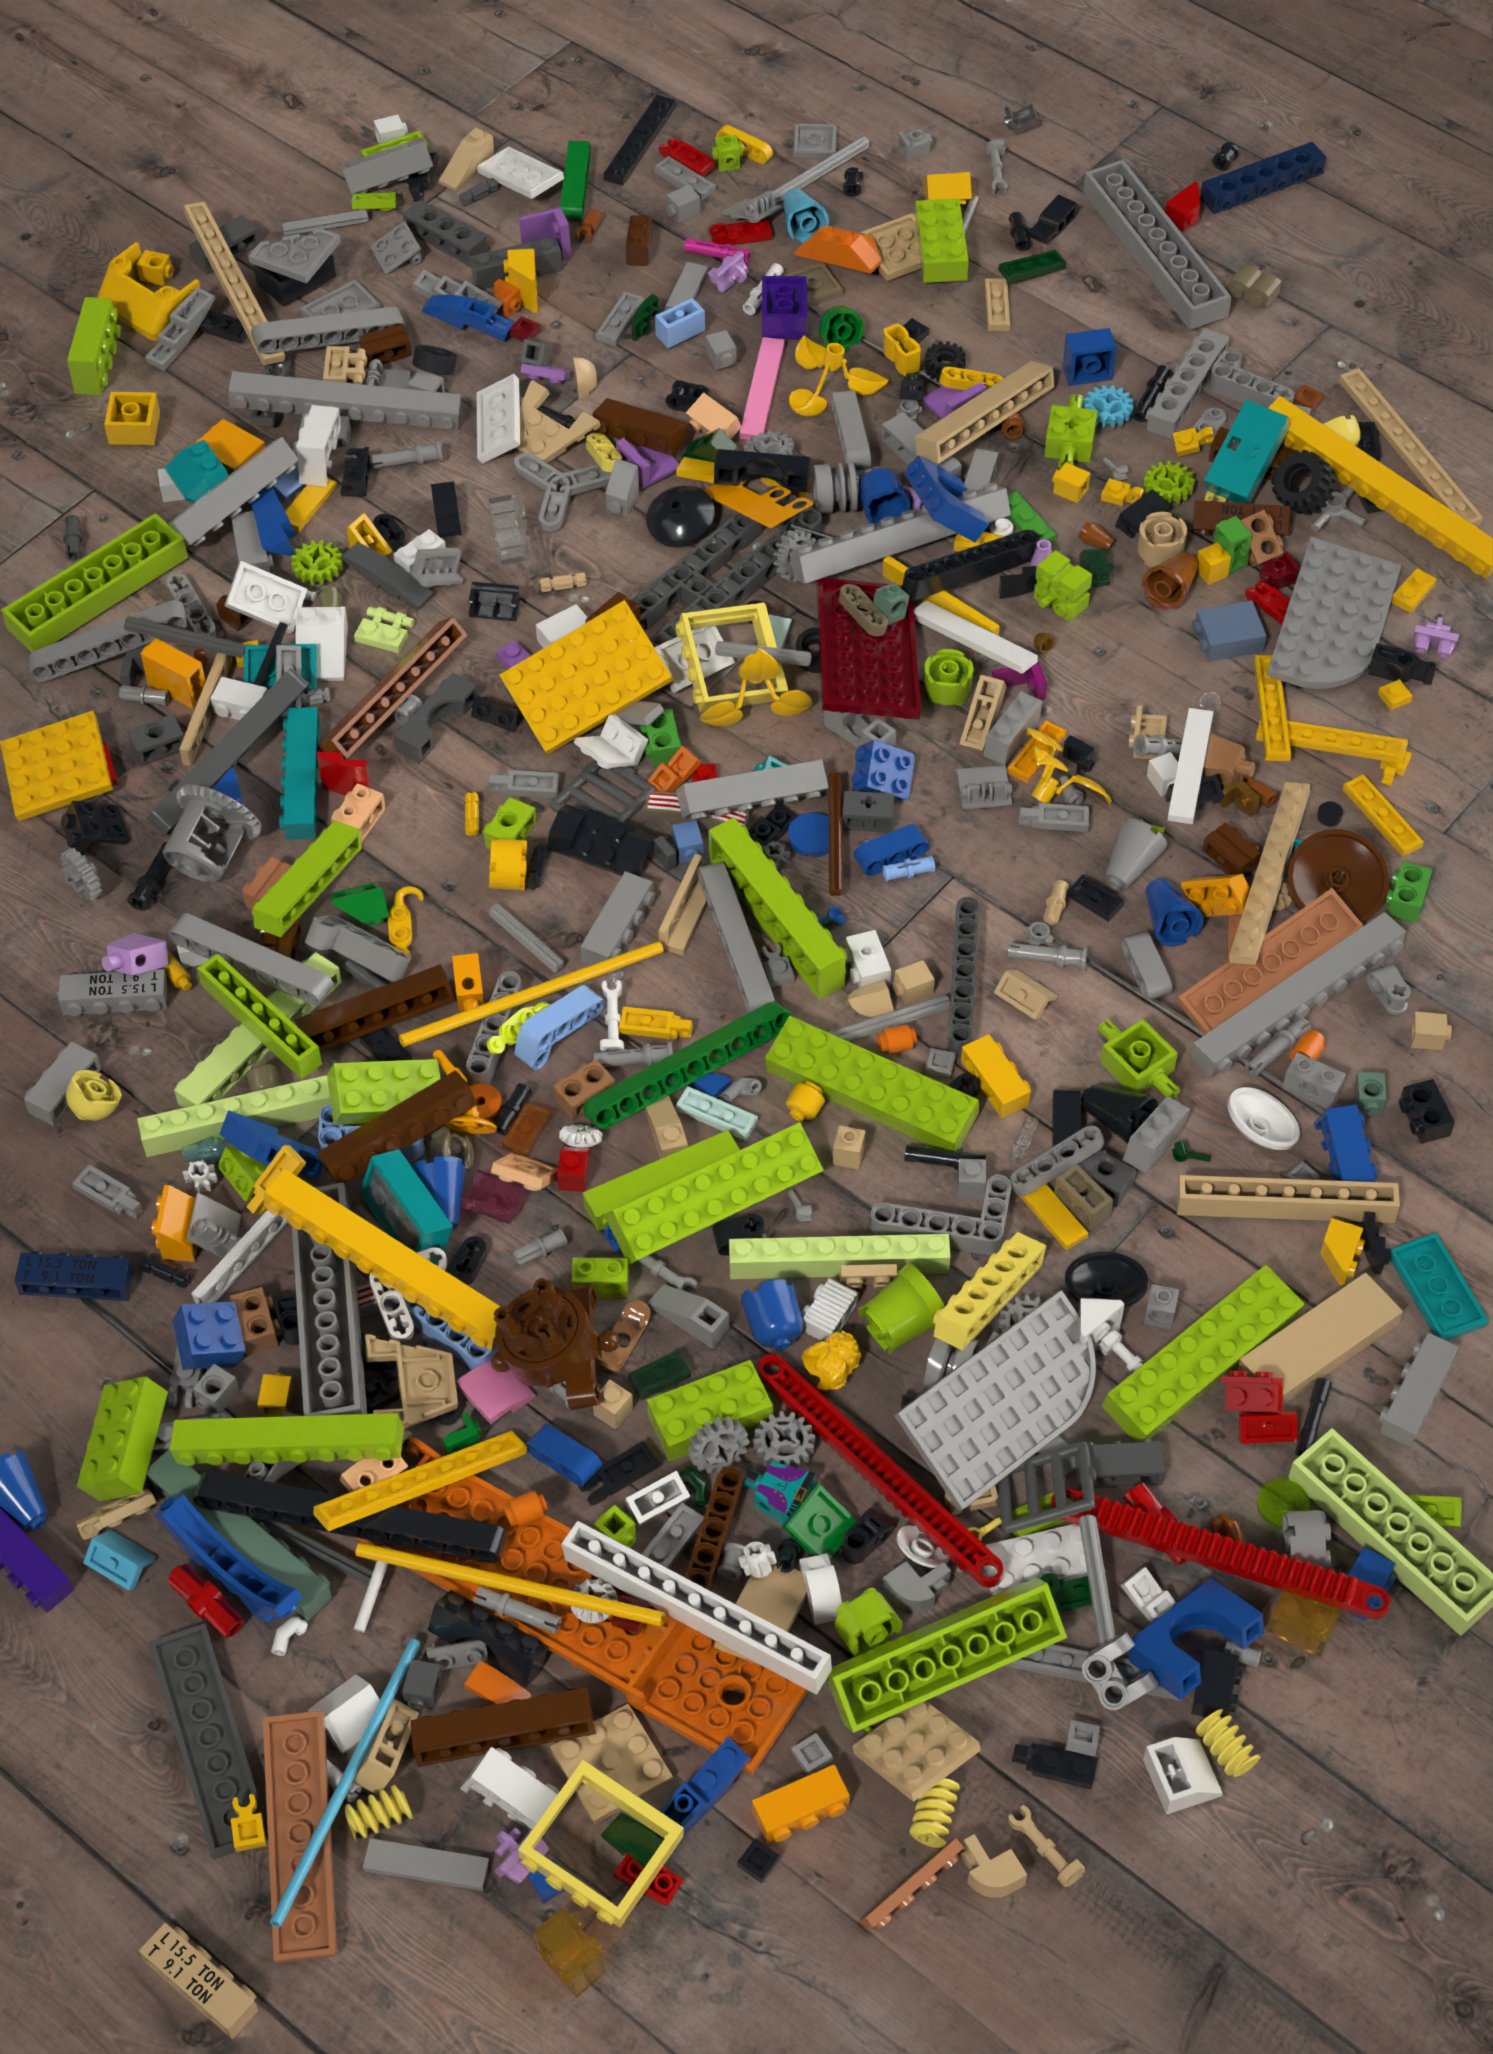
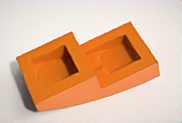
[647,746,702,792]
[464,1660,532,1705]

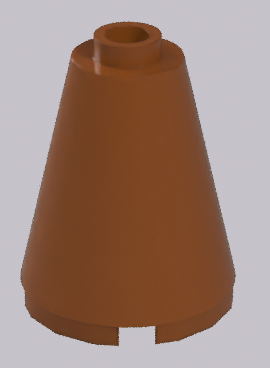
[1141,552,1199,610]

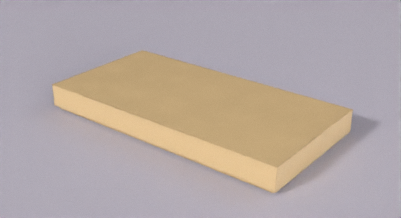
[715,1563,807,1666]

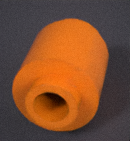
[877,1024,917,1055]
[1289,1030,1325,1061]
[503,1490,548,1527]

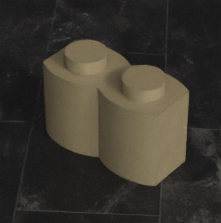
[1228,265,1282,309]

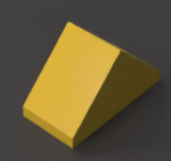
[347,513,393,557]

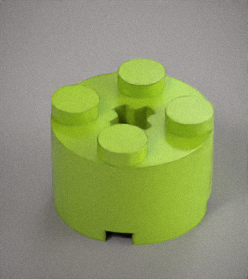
[923,649,973,705]
[834,1588,903,1657]

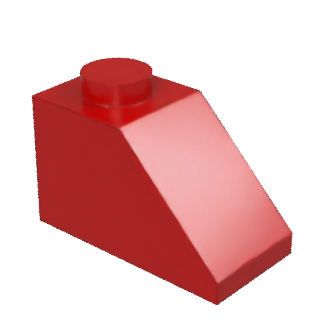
[1165,182,1200,232]
[557,1143,592,1192]

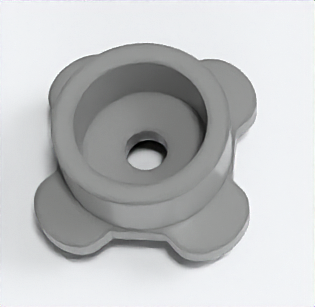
[896,399,922,420]
[1024,922,1054,946]

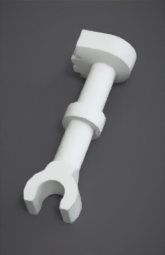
[600,980,624,1052]
[1098,1330,1143,1372]

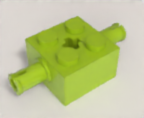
[1044,394,1097,469]
[1097,1019,1180,1098]

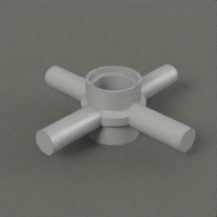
[1311,486,1366,532]

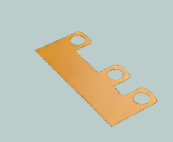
[703,478,813,528]

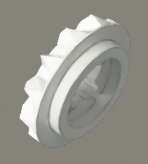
[559,1124,602,1148]
[571,1578,617,1623]

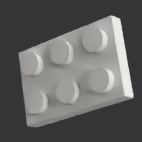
[224,561,307,634]
[655,626,735,693]

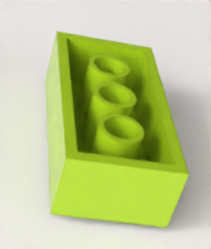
[915,198,969,283]
[67,297,121,395]
[327,1059,440,1125]
[647,1360,773,1462]
[77,1376,168,1501]

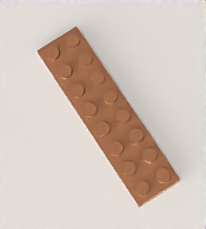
[1176,888,1364,1035]
[263,1710,338,1964]

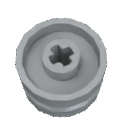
[923,1338,979,1389]

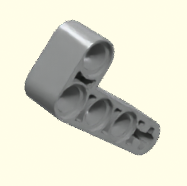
[1209,348,1294,408]
[305,915,411,981]

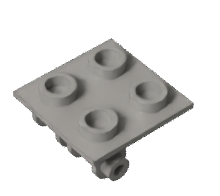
[721,191,782,223]
[370,221,422,275]
[363,359,411,389]
[956,765,1012,809]
[187,1192,241,1258]

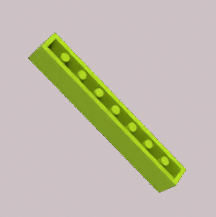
[169,1413,404,1466]

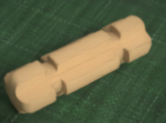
[540,572,587,592]

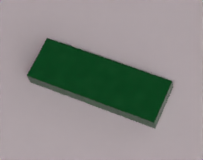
[998,250,1066,283]

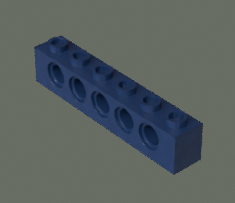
[1200,141,1326,214]

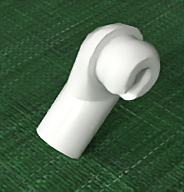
[271,1616,308,1656]

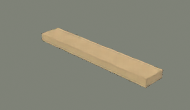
[179,639,234,766]

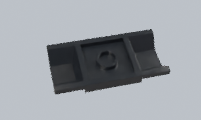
[547,804,658,877]

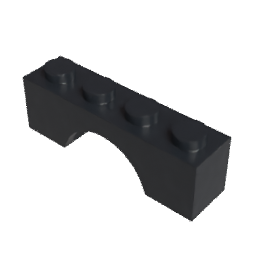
[714,449,810,492]
[427,1590,548,1687]

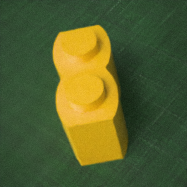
[883,323,921,376]

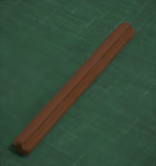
[828,772,843,896]

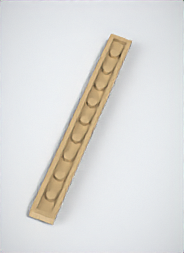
[183,202,285,365]
[1339,368,1484,527]
[1229,782,1311,965]

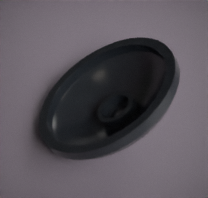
[646,485,715,547]
[1065,1252,1148,1308]

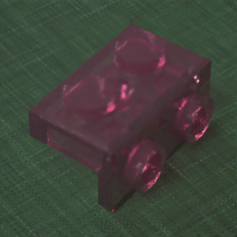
[461,1170,526,1224]

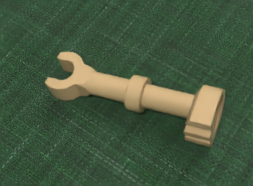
[1008,1805,1085,1888]

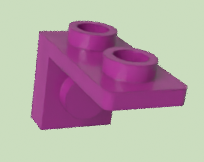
[992,662,1047,700]

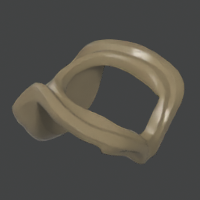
[431,1126,474,1171]

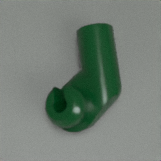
[679,1467,708,1507]

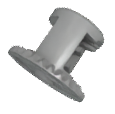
[163,784,262,883]

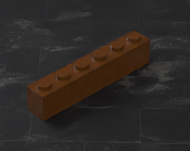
[294,964,455,1052]
[316,1070,477,1184]
[410,1687,596,1767]

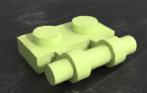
[354,607,414,654]

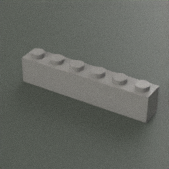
[168,437,299,546]
[676,759,829,821]

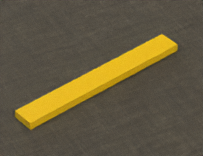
[313,1430,527,1531]

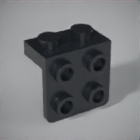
[61,800,129,856]

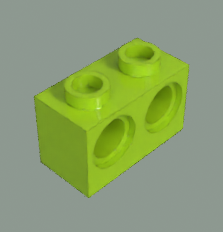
[572,1257,629,1299]

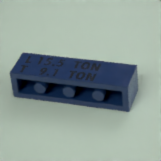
[14,1251,134,1301]

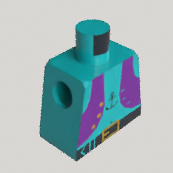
[743,1462,816,1525]

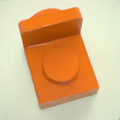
[493,279,521,318]

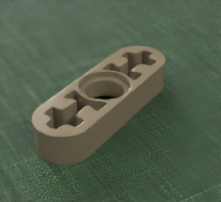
[839,584,888,636]

